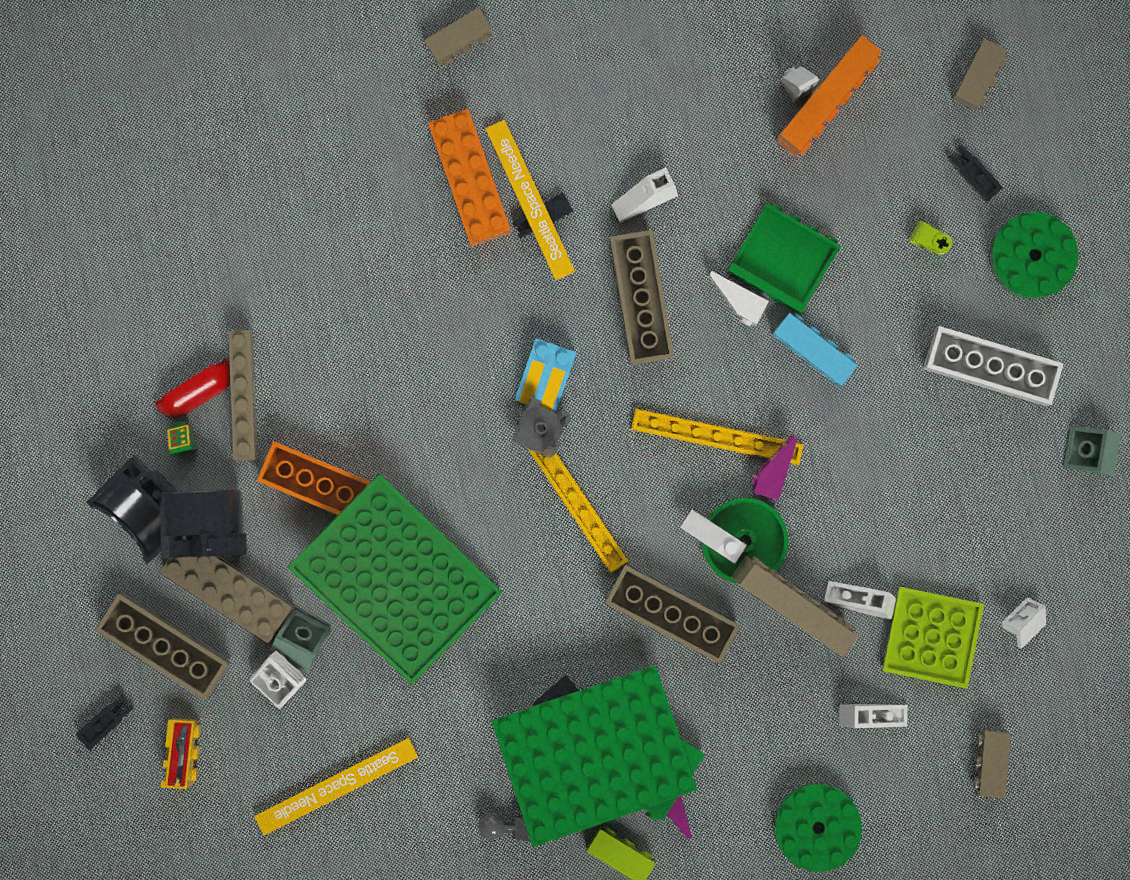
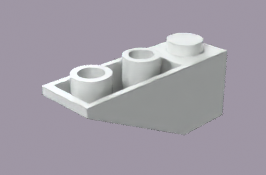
[611,167,678,223]

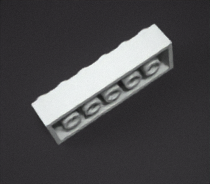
[923,326,1063,406]

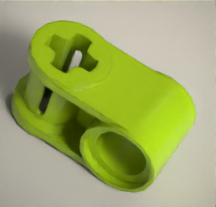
[909,221,952,255]

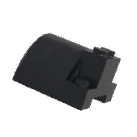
[87,456,178,564]
[159,490,247,558]

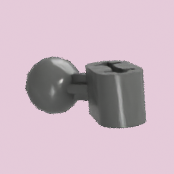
[478,812,548,843]

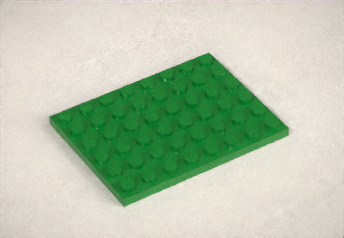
[287,473,502,685]
[491,665,698,847]

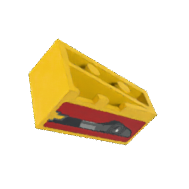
[161,718,201,789]

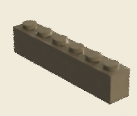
[228,330,258,461]

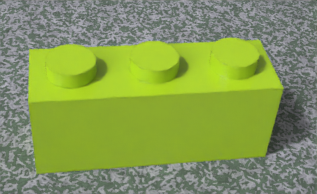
[586,826,656,880]

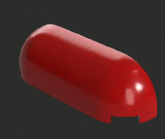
[154,358,230,418]

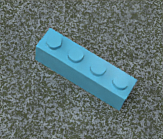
[772,313,857,387]

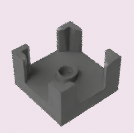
[511,397,572,458]

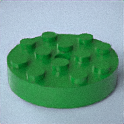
[989,212,1078,299]
[701,498,788,584]
[774,783,862,872]

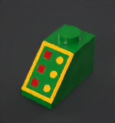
[167,422,198,456]

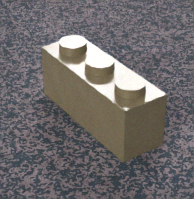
[424,7,493,66]
[953,38,1007,110]
[973,729,1011,799]

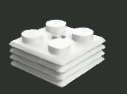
[249,651,307,709]

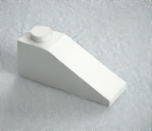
[781,67,819,103]
[709,271,769,327]
[680,510,747,563]
[824,581,896,619]
[839,704,908,728]

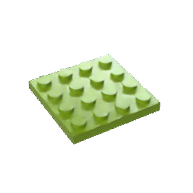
[882,586,984,689]

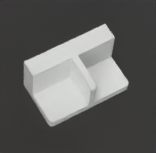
[1002,597,1046,648]

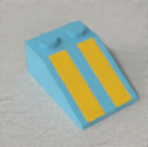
[515,338,577,413]

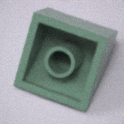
[1063,426,1121,476]
[270,609,331,673]

